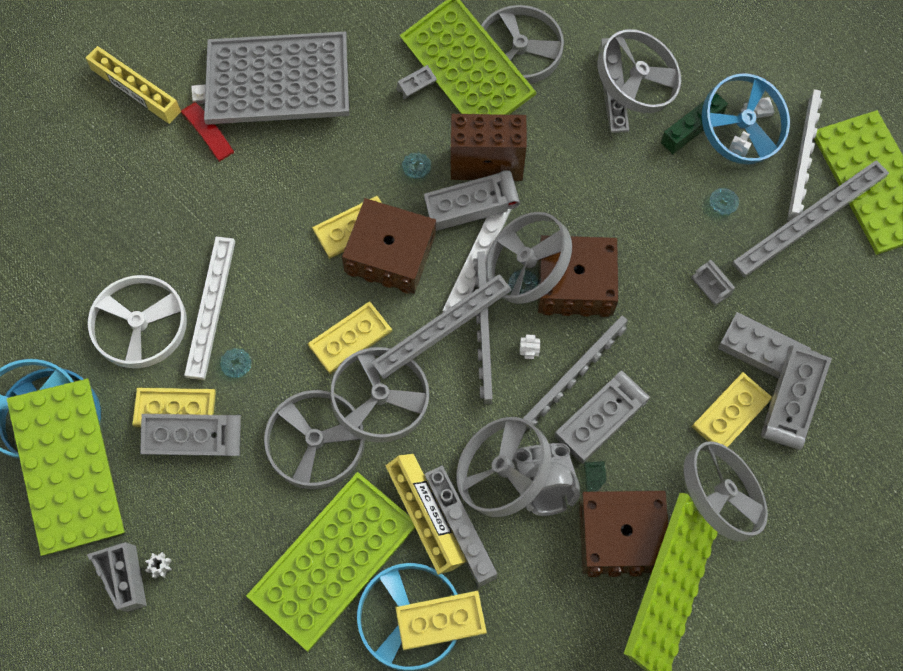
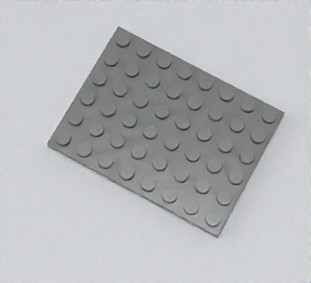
[204,32,349,124]

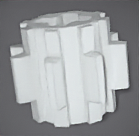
[520,335,540,359]
[145,552,172,579]

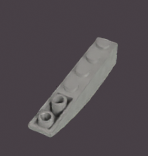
[599,38,629,133]
[424,465,497,588]

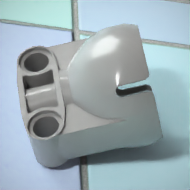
[512,443,580,516]

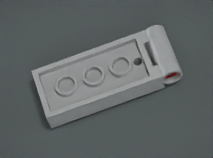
[424,170,520,231]
[718,312,819,379]
[761,346,832,450]
[554,370,651,464]
[140,414,241,456]

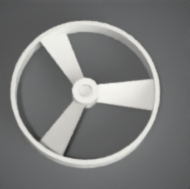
[88,275,187,368]

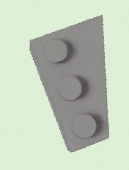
[87,542,147,612]

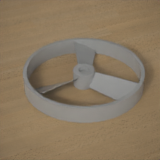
[481,5,564,84]
[597,29,681,113]
[485,212,572,304]
[330,347,429,442]
[264,390,365,489]
[457,417,551,517]
[684,441,768,541]

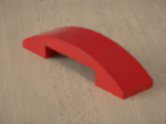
[181,102,234,162]

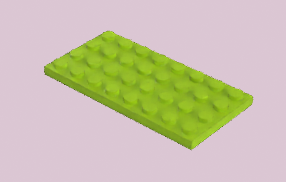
[399,0,536,115]
[814,110,903,255]
[6,379,125,556]
[246,472,415,652]
[624,493,718,671]

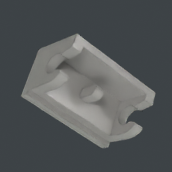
[396,65,437,100]
[691,260,735,306]

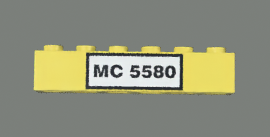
[86,46,181,124]
[386,454,467,575]

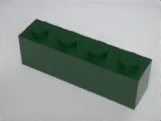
[661,92,728,154]

